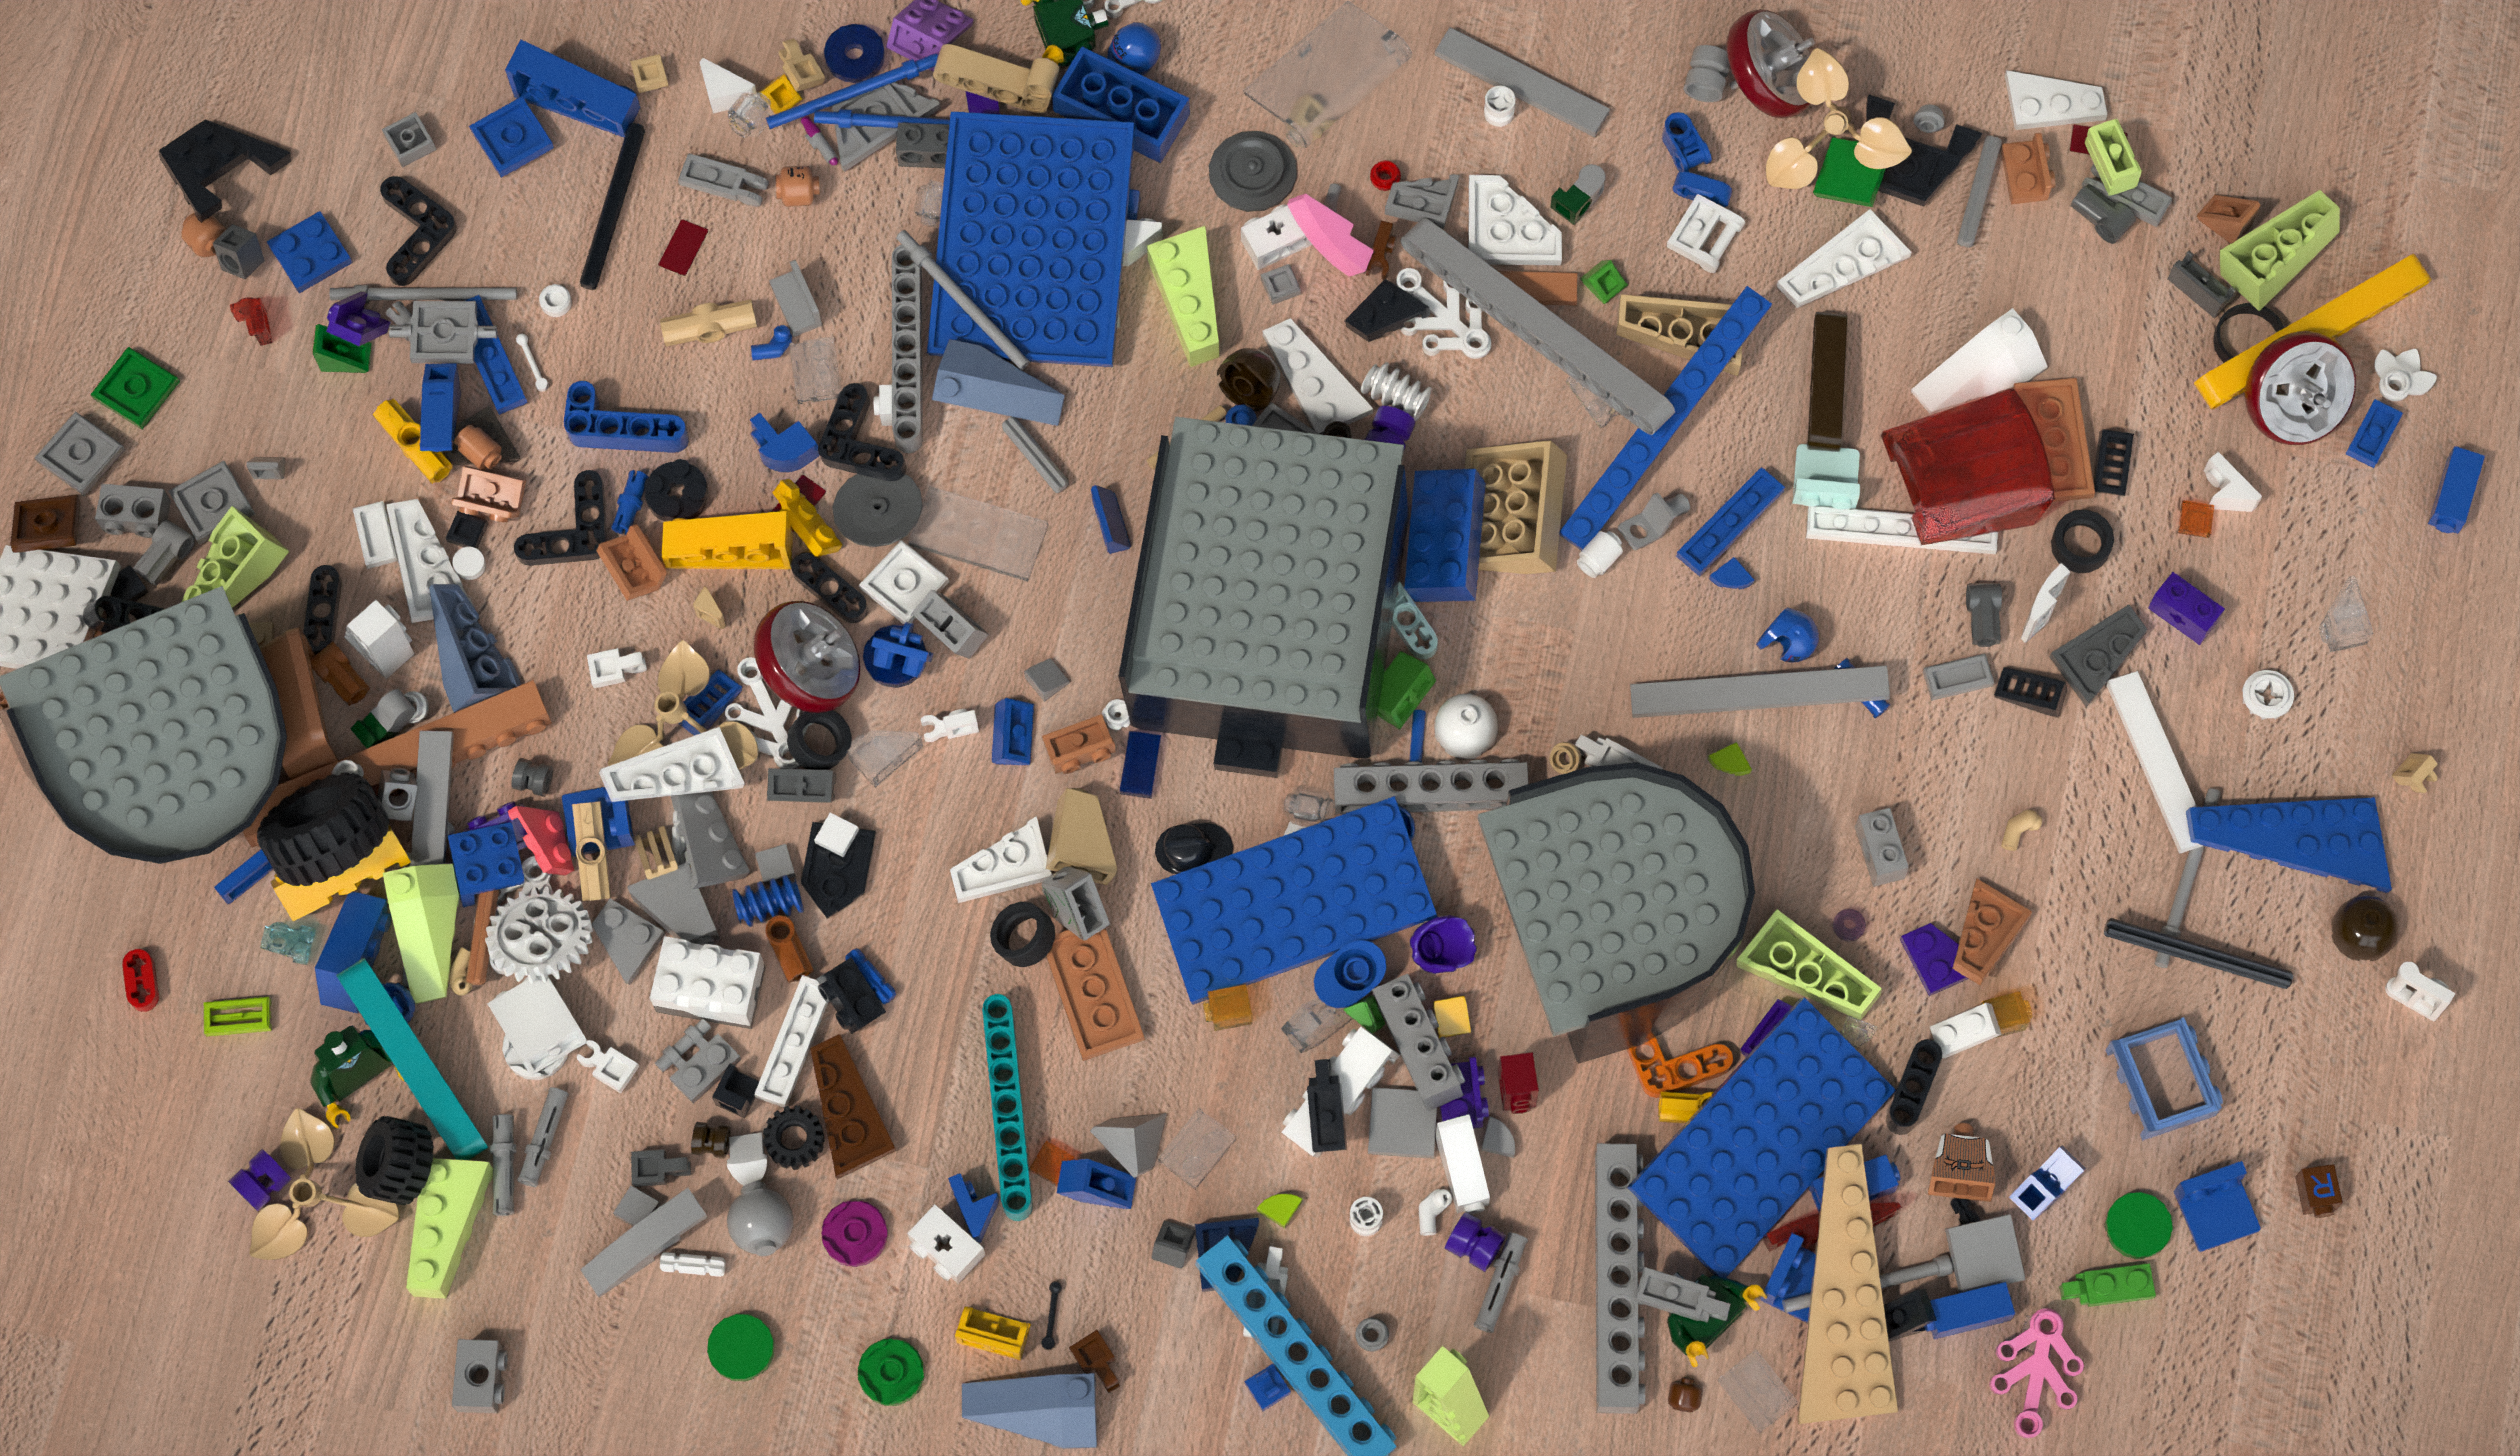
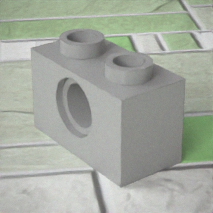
[1855,808,1909,887]
[452,1339,508,1413]

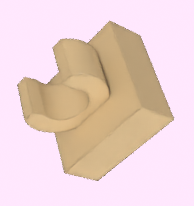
[2392,753,2438,793]

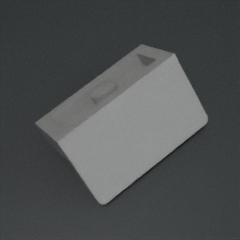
[769,260,822,337]

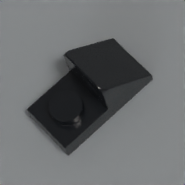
[1884,1289,1937,1342]

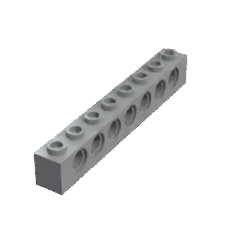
[1595,1143,1645,1414]

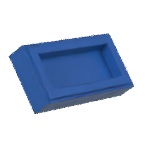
[214,849,273,905]

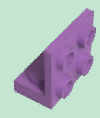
[886,0,974,71]

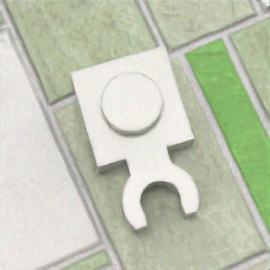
[577,1040,639,1093]

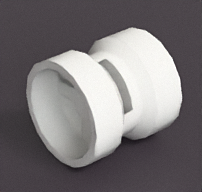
[1484,86,1515,127]
[1350,1197,1383,1236]

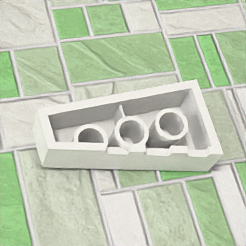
[1282,1027,1401,1158]

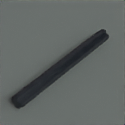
[580,123,645,290]
[2104,918,2293,989]

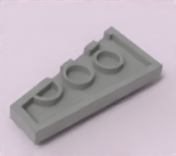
[671,791,750,889]

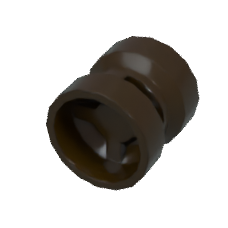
[691,1121,731,1159]

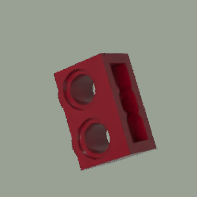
[1497,1052,1539,1114]

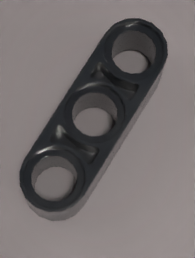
[83,596,164,633]
[1886,1039,1942,1135]

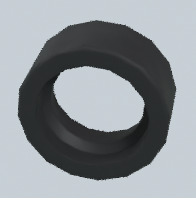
[2051,509,2114,573]
[787,710,852,770]
[990,901,1056,967]

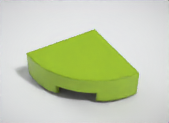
[1708,742,1752,776]
[1257,1194,1302,1229]

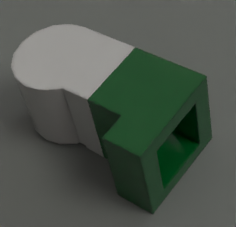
[1550,164,1606,225]
[350,689,416,749]

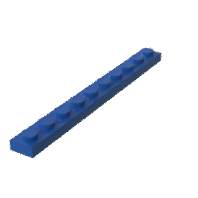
[1559,286,1772,551]

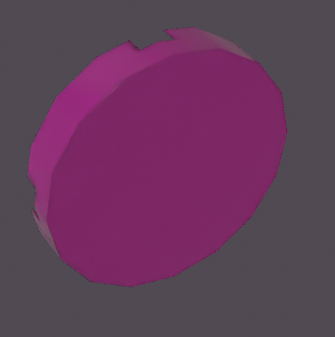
[821,1201,888,1267]

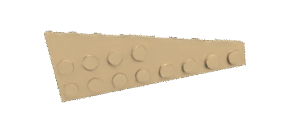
[1797,1144,1898,1424]

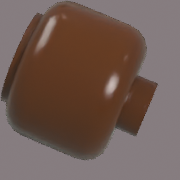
[1668,1377,1703,1412]

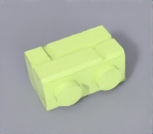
[2085,119,2142,196]

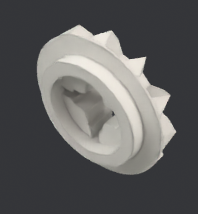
[2242,670,2294,720]

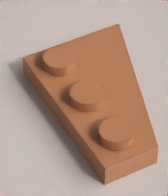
[1952,878,2032,985]

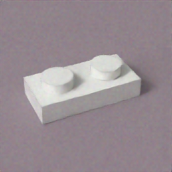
[1930,1003,2002,1058]

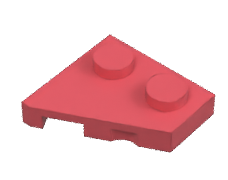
[508,806,574,876]

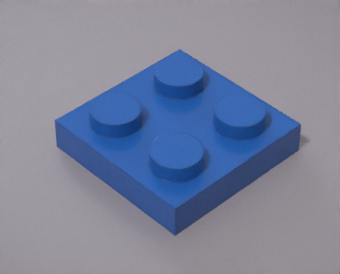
[469,97,554,178]
[267,211,353,294]

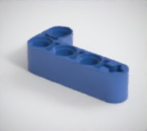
[564,381,689,453]

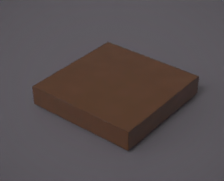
[10,495,80,553]

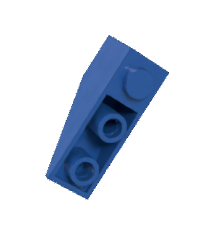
[420,363,461,452]

